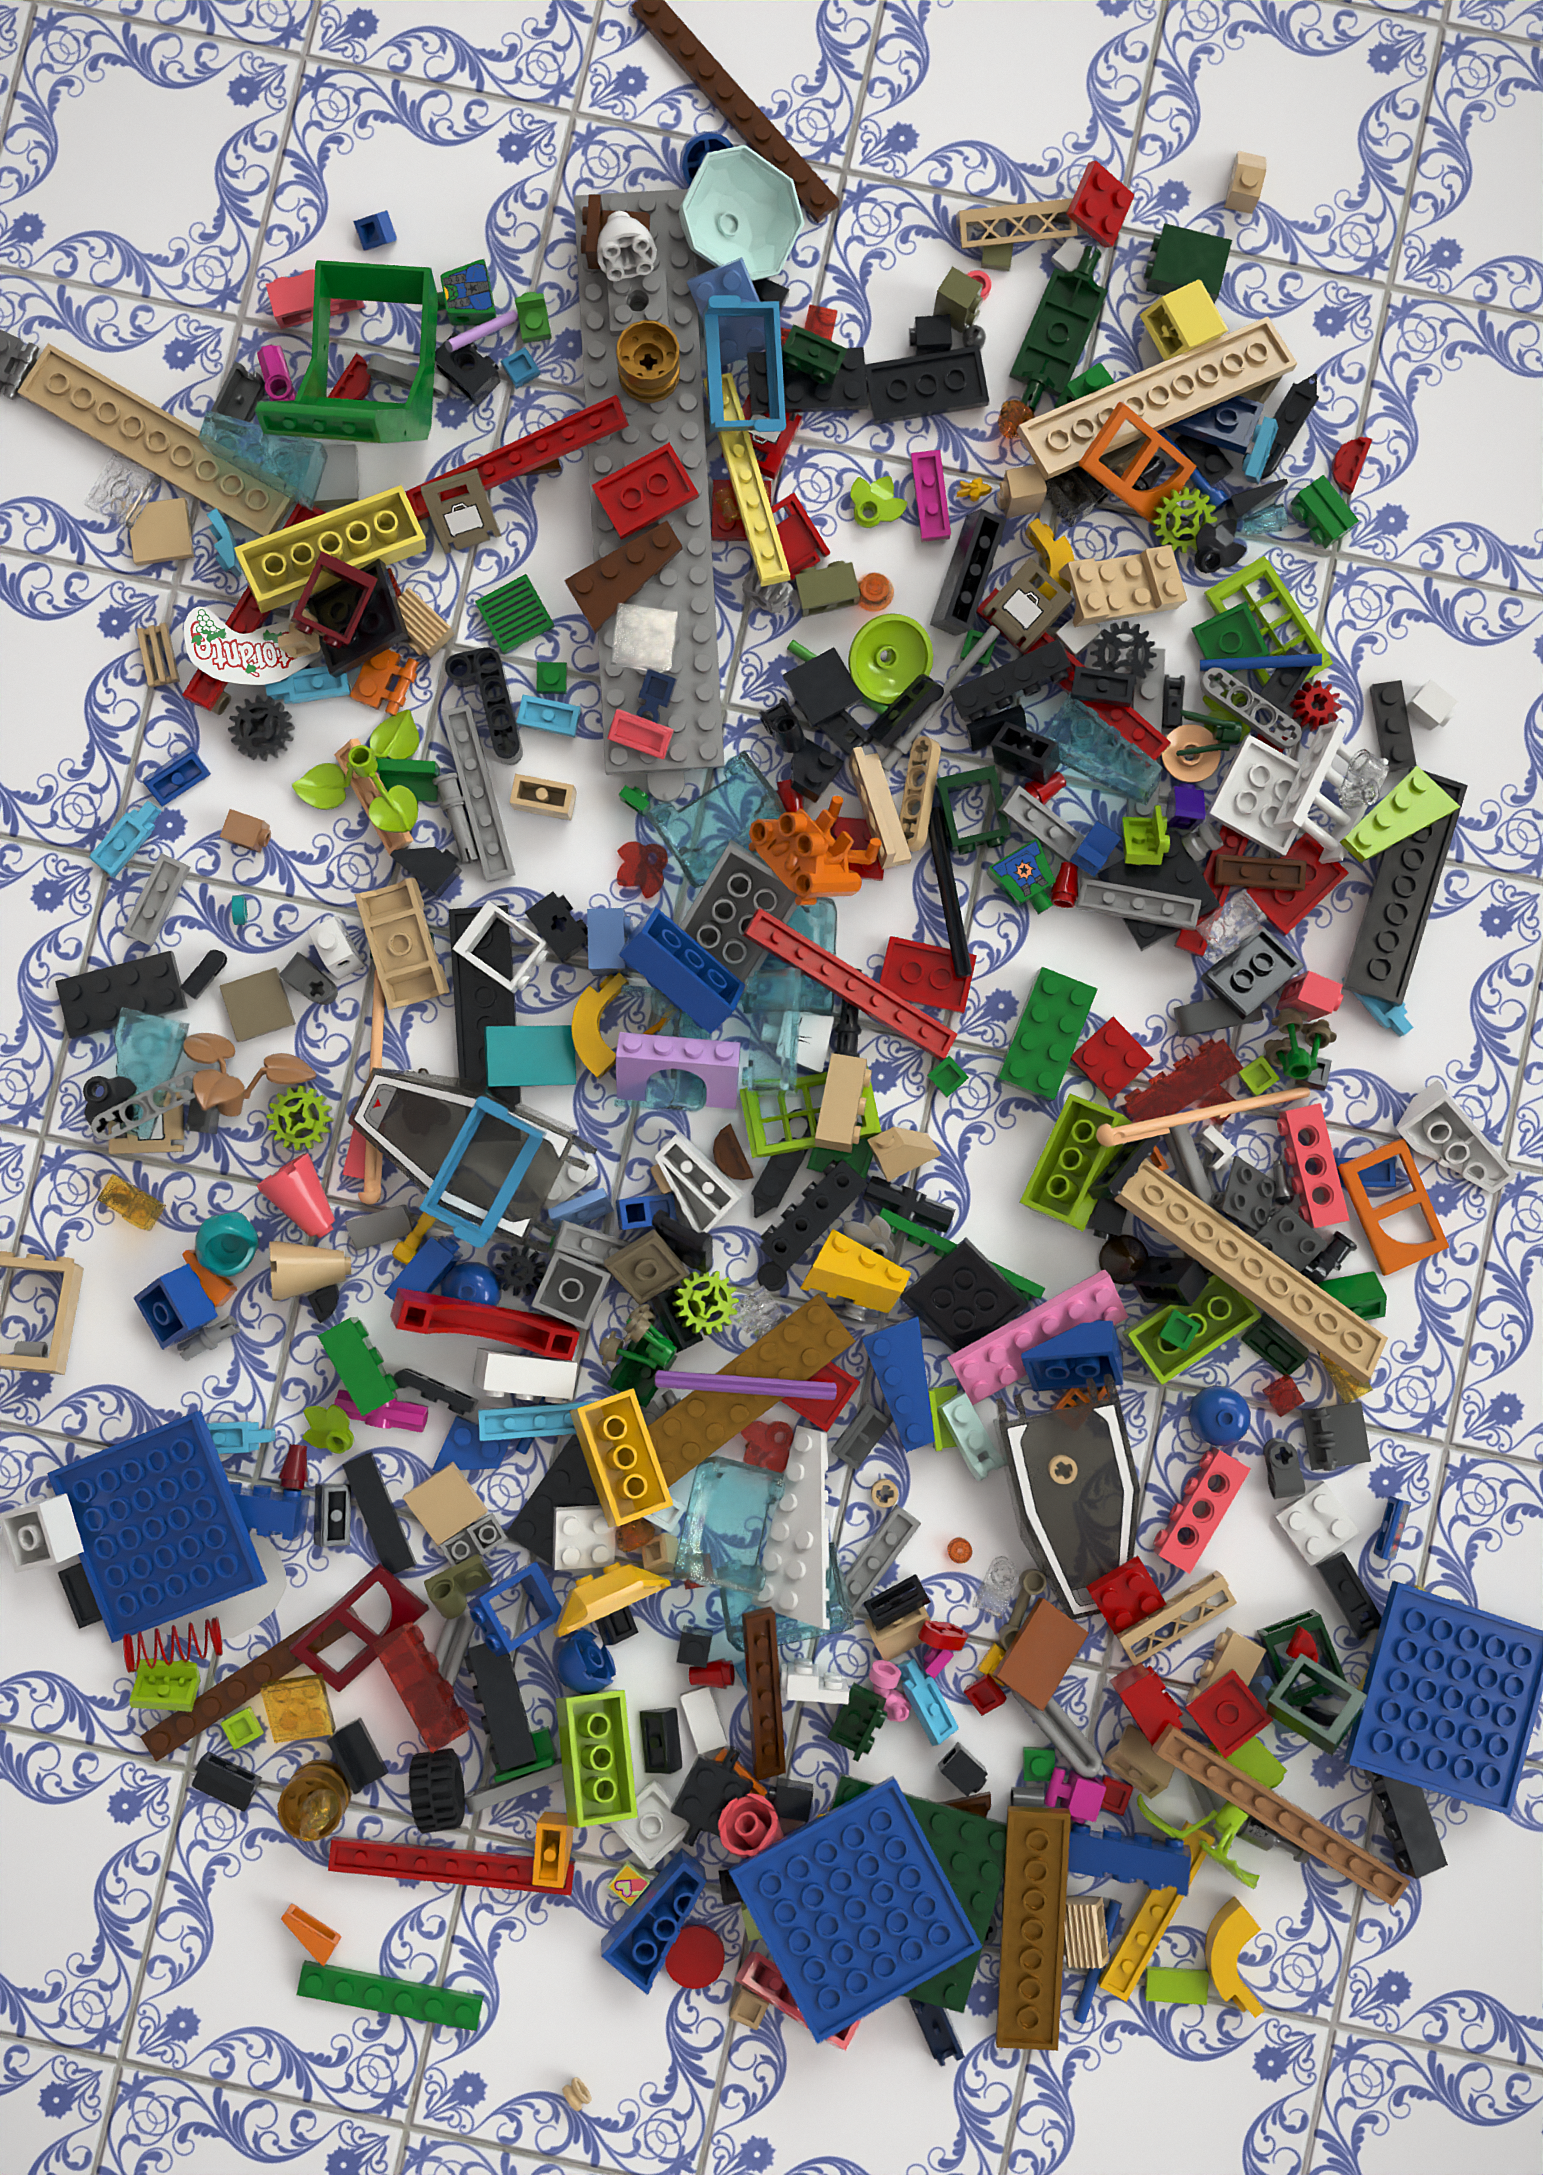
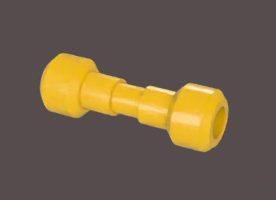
[392,1200,448,1265]

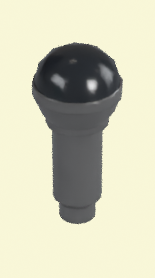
[1273,1160,1295,1206]

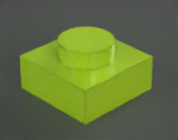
[1236,1055,1280,1097]
[220,1706,264,1750]

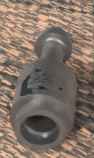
[1236,1814,1311,1864]

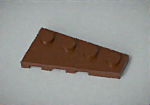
[564,520,683,634]

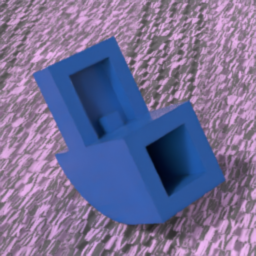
[1070,820,1122,877]
[615,1193,677,1231]

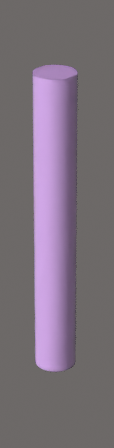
[445,310,519,352]

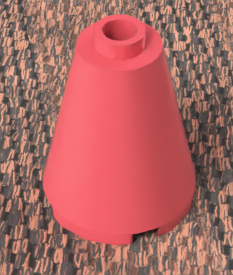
[256,1153,335,1239]
[718,1793,784,1859]

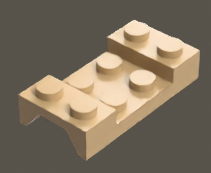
[1058,545,1187,627]
[354,878,450,1010]

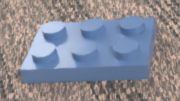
[687,257,765,366]

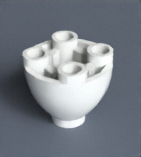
[597,211,657,281]

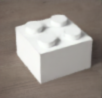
[0,1493,84,1573]

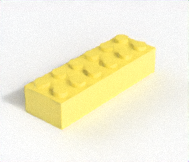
[234,485,426,614]

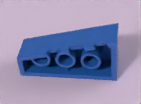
[861,1315,935,1453]
[229,1481,310,1541]
[1068,1823,1191,1896]
[601,1848,707,1995]

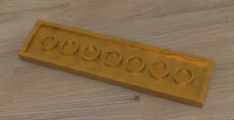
[647,1293,856,1488]
[996,1806,1071,2051]

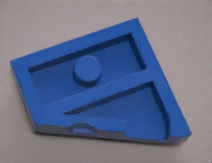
[432,1415,512,1471]

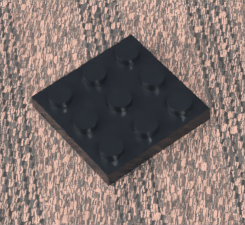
[307,559,409,678]
[1097,830,1221,951]
[900,1237,1029,1353]

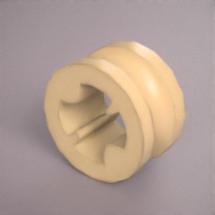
[1048,1455,1078,1484]
[871,1479,899,1508]
[562,2077,592,2112]

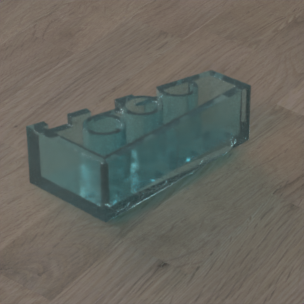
[198,410,328,511]
[1043,692,1162,806]

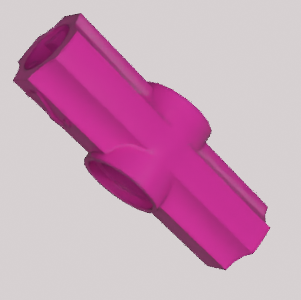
[256,344,297,439]
[334,1389,429,1433]

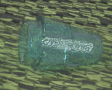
[1242,502,1289,536]

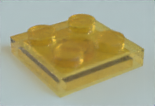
[260,1673,336,1743]

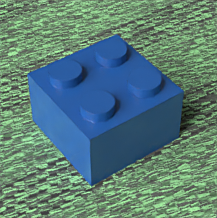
[133,1264,218,1350]

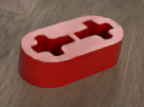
[918,1620,969,1651]

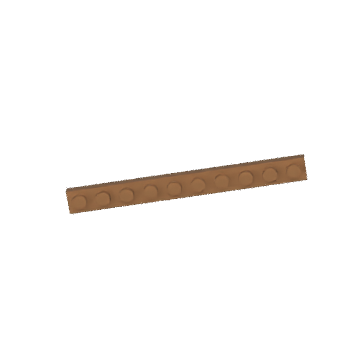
[1152,1723,1410,1907]

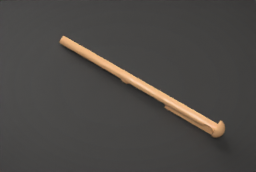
[358,970,385,1205]
[1096,1086,1310,1147]

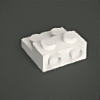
[780,1658,849,1704]

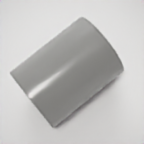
[14,1341,48,1358]

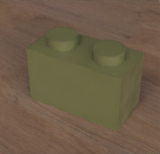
[933,266,983,334]
[794,561,861,617]

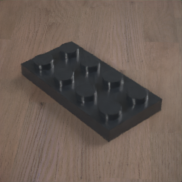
[865,345,990,425]
[747,347,868,415]
[55,951,188,1039]
[505,1434,600,1566]

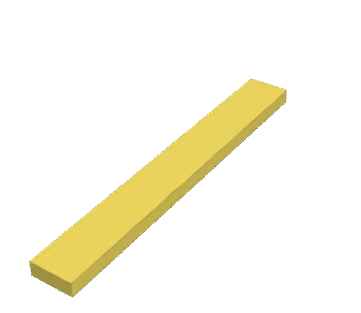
[703,372,790,587]

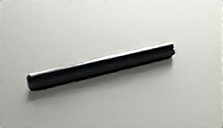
[928,807,972,978]

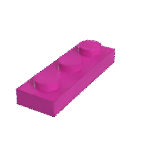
[910,450,951,542]

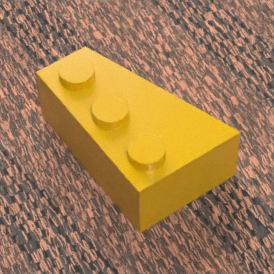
[800,1229,911,1314]

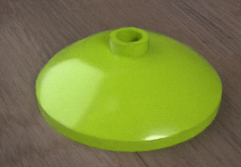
[848,613,933,704]

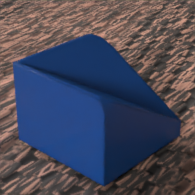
[353,210,397,251]

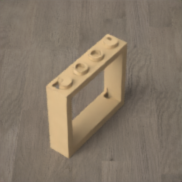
[0,1251,84,1375]

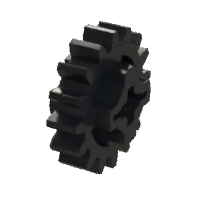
[1090,621,1157,685]
[228,695,295,761]

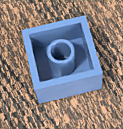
[587,908,633,976]

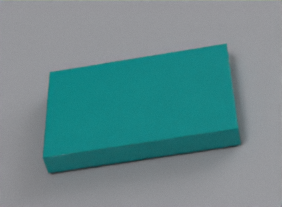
[484,1025,577,1087]

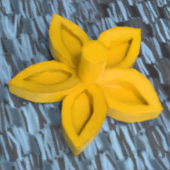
[957,477,992,502]

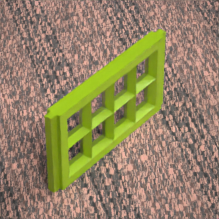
[1204,556,1333,687]
[739,1065,882,1158]

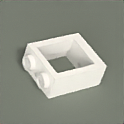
[452,900,549,994]

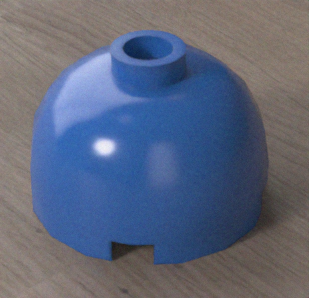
[680,131,734,186]
[441,1262,502,1306]
[1188,1385,1251,1446]
[557,1630,616,1695]

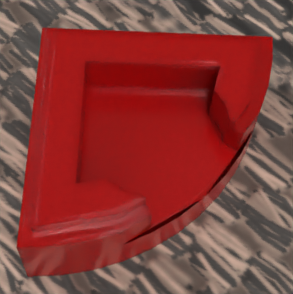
[1285,1625,1318,1663]

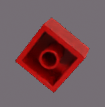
[1109,1663,1184,1746]

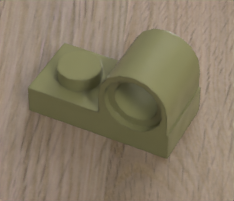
[424,1554,493,1619]

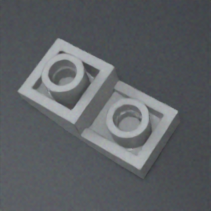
[439,1513,508,1567]

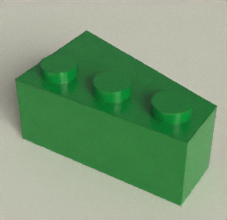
[318,1316,399,1416]

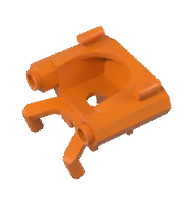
[749,795,882,906]

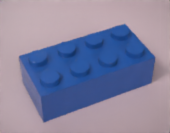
[619,907,746,1034]

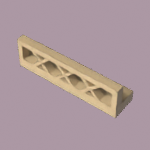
[956,198,1078,249]
[848,746,912,869]
[1116,1570,1237,1666]

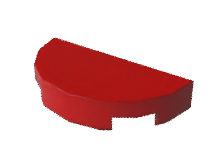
[327,352,372,400]
[1331,437,1373,495]

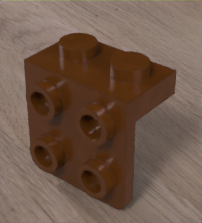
[581,194,650,269]

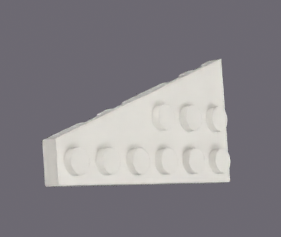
[751,1425,830,1630]

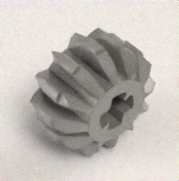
[742,566,793,613]

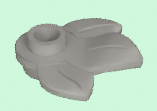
[843,1215,895,1260]

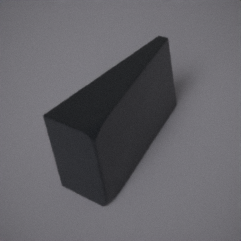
[1225,479,1288,523]

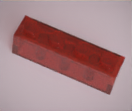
[1119,1038,1243,1123]
[372,1621,471,1753]

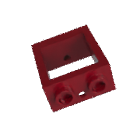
[290,551,378,649]

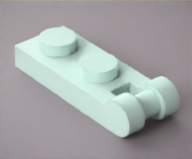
[937,1392,1004,1481]

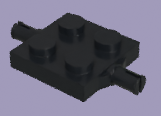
[670,1746,754,1847]

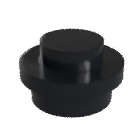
[757,1262,787,1292]

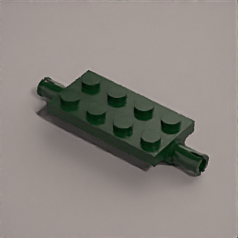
[1009,246,1108,414]

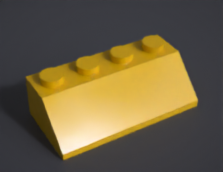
[569,1388,673,1527]

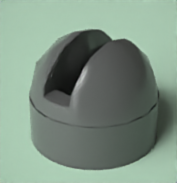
[962,325,986,350]

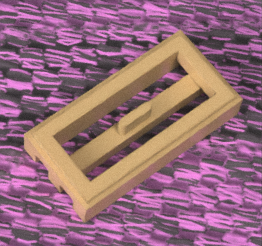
[136,622,180,688]

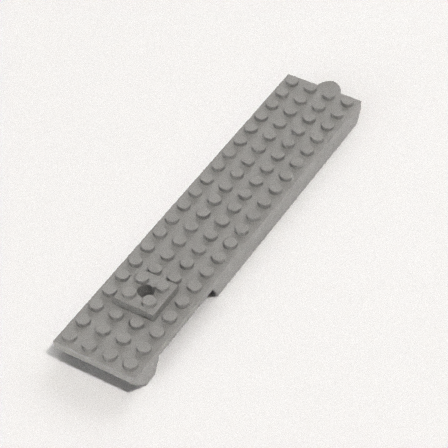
[574,189,725,803]

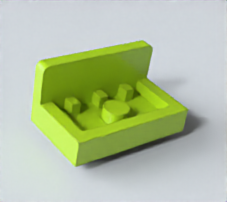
[1121,805,1170,865]
[129,1658,201,1712]

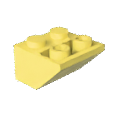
[1139,280,1229,361]

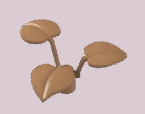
[183,1033,317,1117]

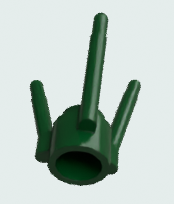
[1176,710,1242,756]

